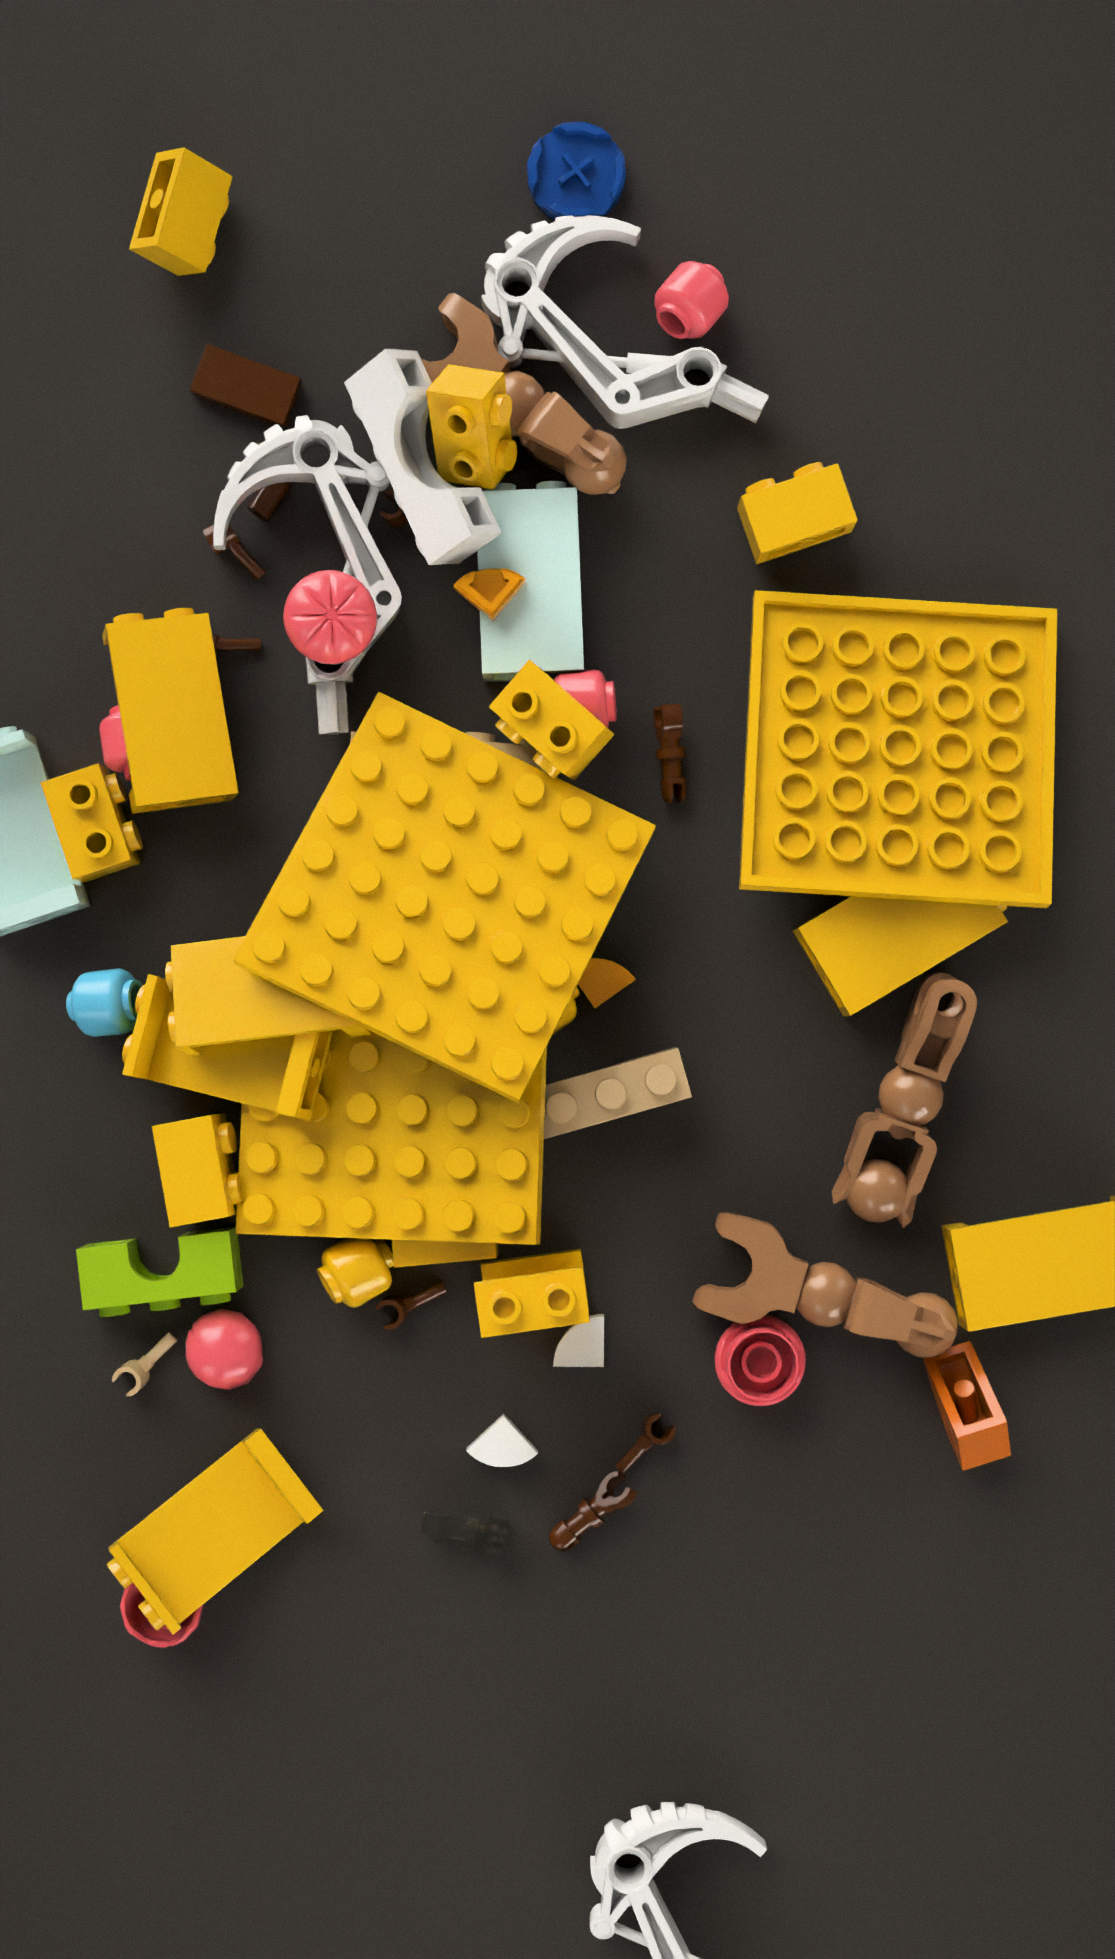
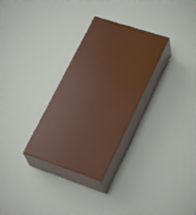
[189,344,303,429]

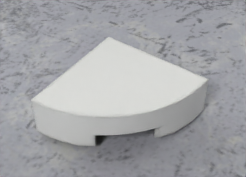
[553,1314,604,1367]
[466,1414,538,1467]

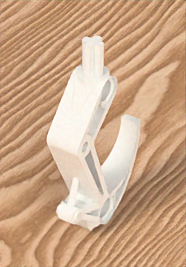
[481,215,769,429]
[213,415,402,735]
[589,1802,767,1959]

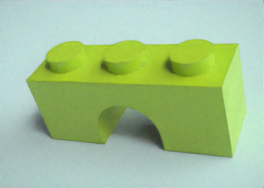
[76,1226,244,1317]

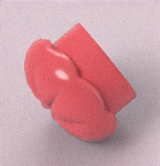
[283,570,377,664]
[714,1315,806,1406]

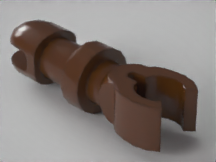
[653,704,687,804]
[549,1471,637,1552]

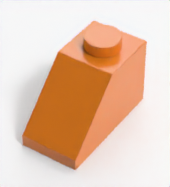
[923,1341,1011,1471]

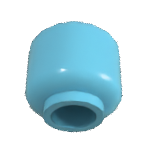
[66,968,143,1037]

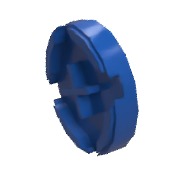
[527,121,626,221]

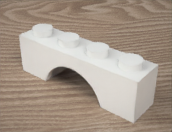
[344,349,502,565]

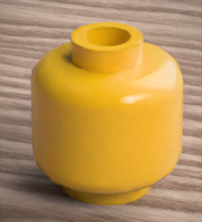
[317,1238,394,1308]

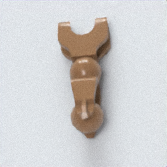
[421,293,627,495]
[831,972,977,1228]
[692,1212,958,1358]

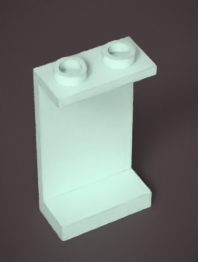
[477,481,584,682]
[0,726,91,936]

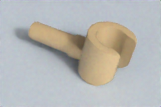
[112,1332,177,1396]

